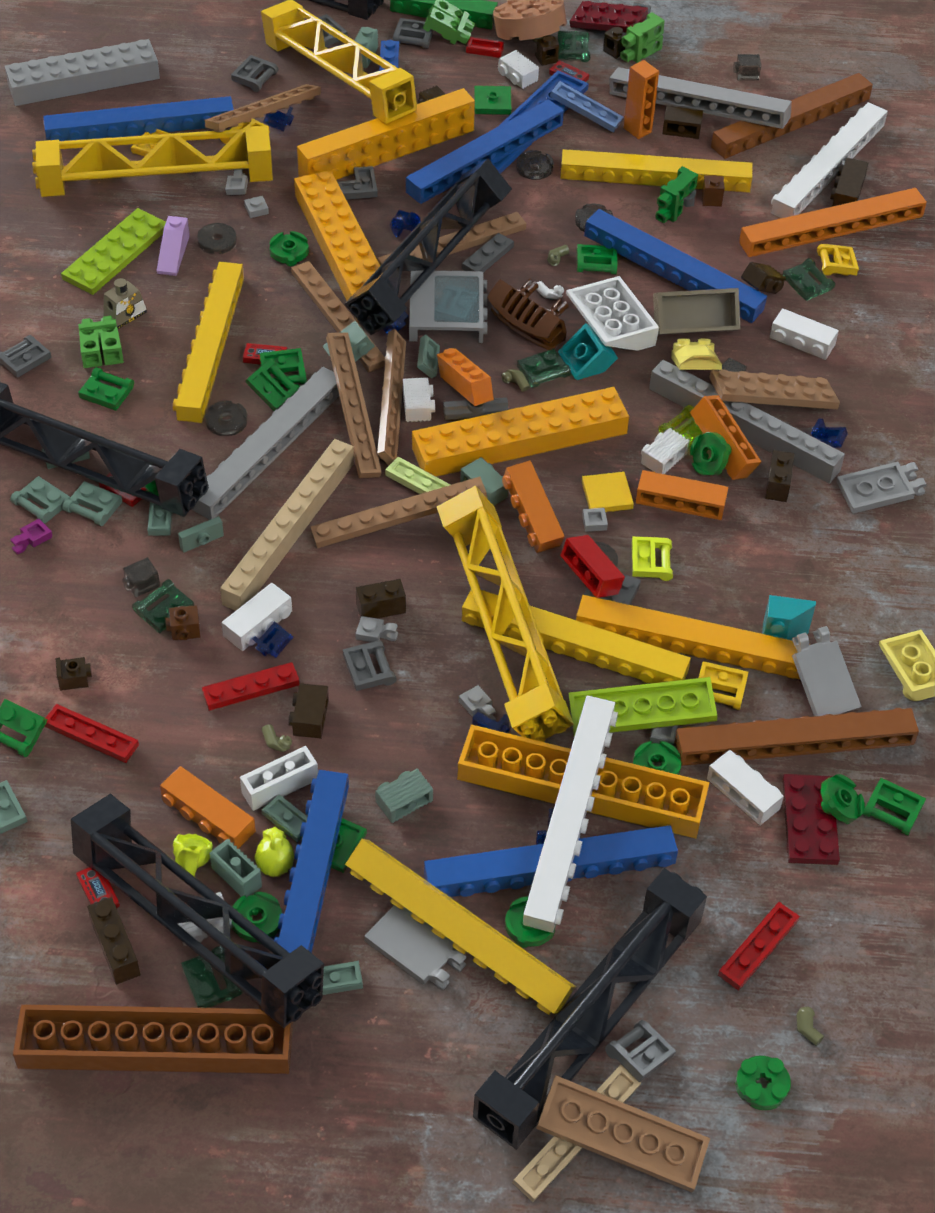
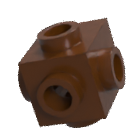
[165,605,201,640]

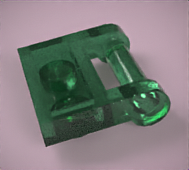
[557,31,591,62]
[783,258,835,301]
[517,349,571,388]
[132,579,194,633]
[181,946,243,1008]

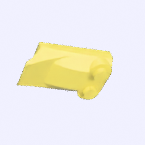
[671,339,722,370]
[879,630,935,701]

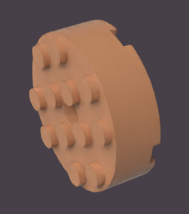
[493,0,567,40]

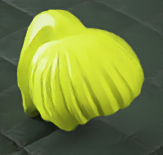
[255,827,294,877]
[173,834,213,877]

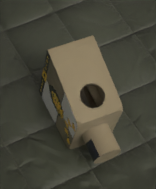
[103,278,147,329]

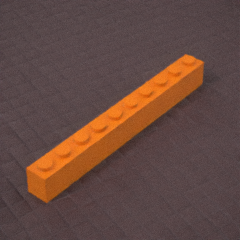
[739,188,927,257]

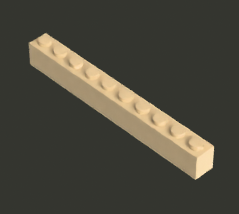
[220,439,354,611]

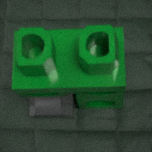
[655,166,698,223]

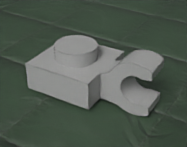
[225,169,248,195]
[356,616,398,642]
[459,685,496,725]

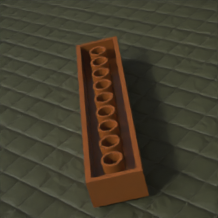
[13,1004,293,1074]

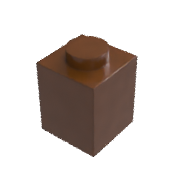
[702,175,725,207]

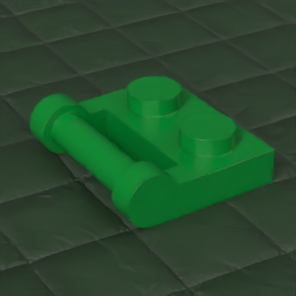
[577,244,617,275]
[260,348,307,385]
[245,358,300,411]
[78,367,134,411]
[0,699,48,757]
[862,778,926,836]

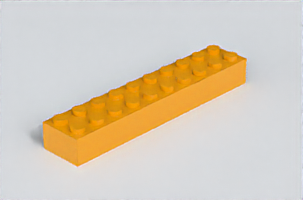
[297,88,475,180]
[294,170,380,323]
[412,387,629,477]
[457,725,710,839]

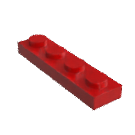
[202,662,300,711]
[44,704,139,763]
[718,902,800,991]

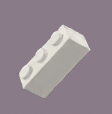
[770,308,839,360]
[222,582,292,651]
[240,746,318,811]
[707,750,784,825]

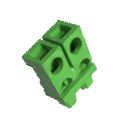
[423,0,475,45]
[620,12,665,63]
[78,316,124,368]

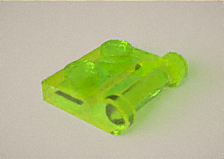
[658,405,703,449]

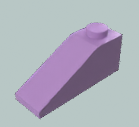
[157,216,189,276]

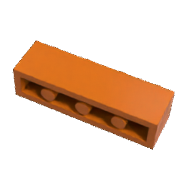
[623,60,659,139]
[437,348,494,406]
[690,395,762,480]
[502,460,565,553]
[636,470,728,520]
[160,766,256,849]

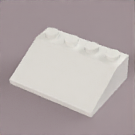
[566,276,659,351]

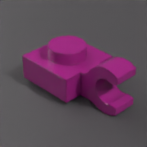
[11,519,52,554]

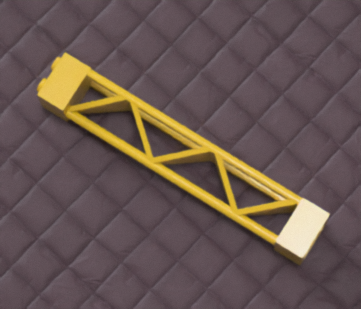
[261,0,417,124]
[32,126,273,197]
[437,486,574,742]

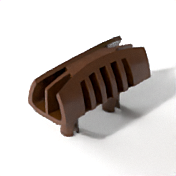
[487,278,569,350]

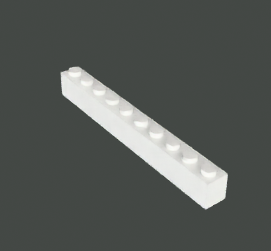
[771,102,888,218]
[523,695,618,933]

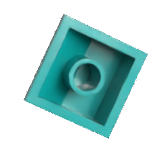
[558,323,618,380]
[762,595,816,640]

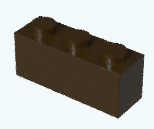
[830,157,869,207]
[87,897,141,985]

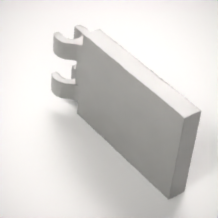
[837,462,927,514]
[792,626,862,717]
[364,905,466,990]

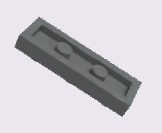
[462,233,514,273]

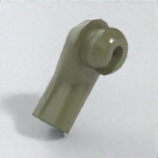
[547,245,569,266]
[502,369,531,392]
[262,724,292,752]
[796,1006,824,1046]

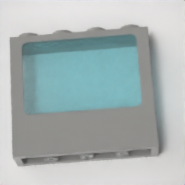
[409,271,487,343]

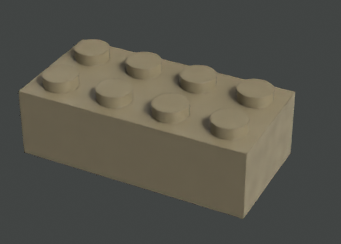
[653,288,740,335]

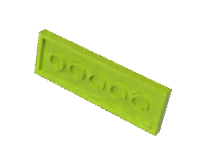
[61,208,166,295]
[569,677,717,737]

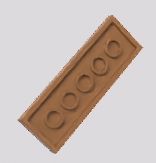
[709,370,840,409]
[536,1075,710,1192]

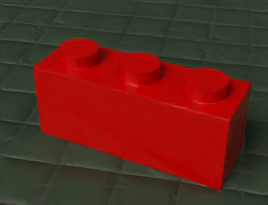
[560,535,625,598]

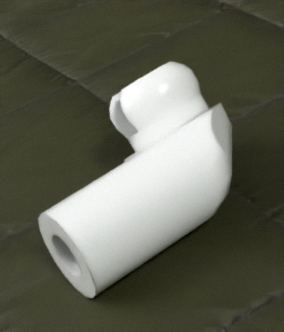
[536,281,564,300]

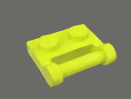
[632,536,673,581]

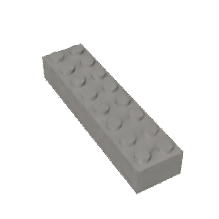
[5,39,160,106]

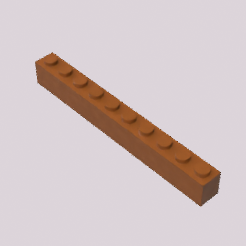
[711,73,873,159]
[675,708,919,766]

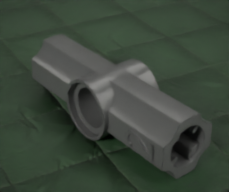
[443,397,508,420]

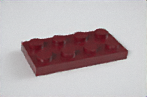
[570,1,648,33]
[782,774,840,865]

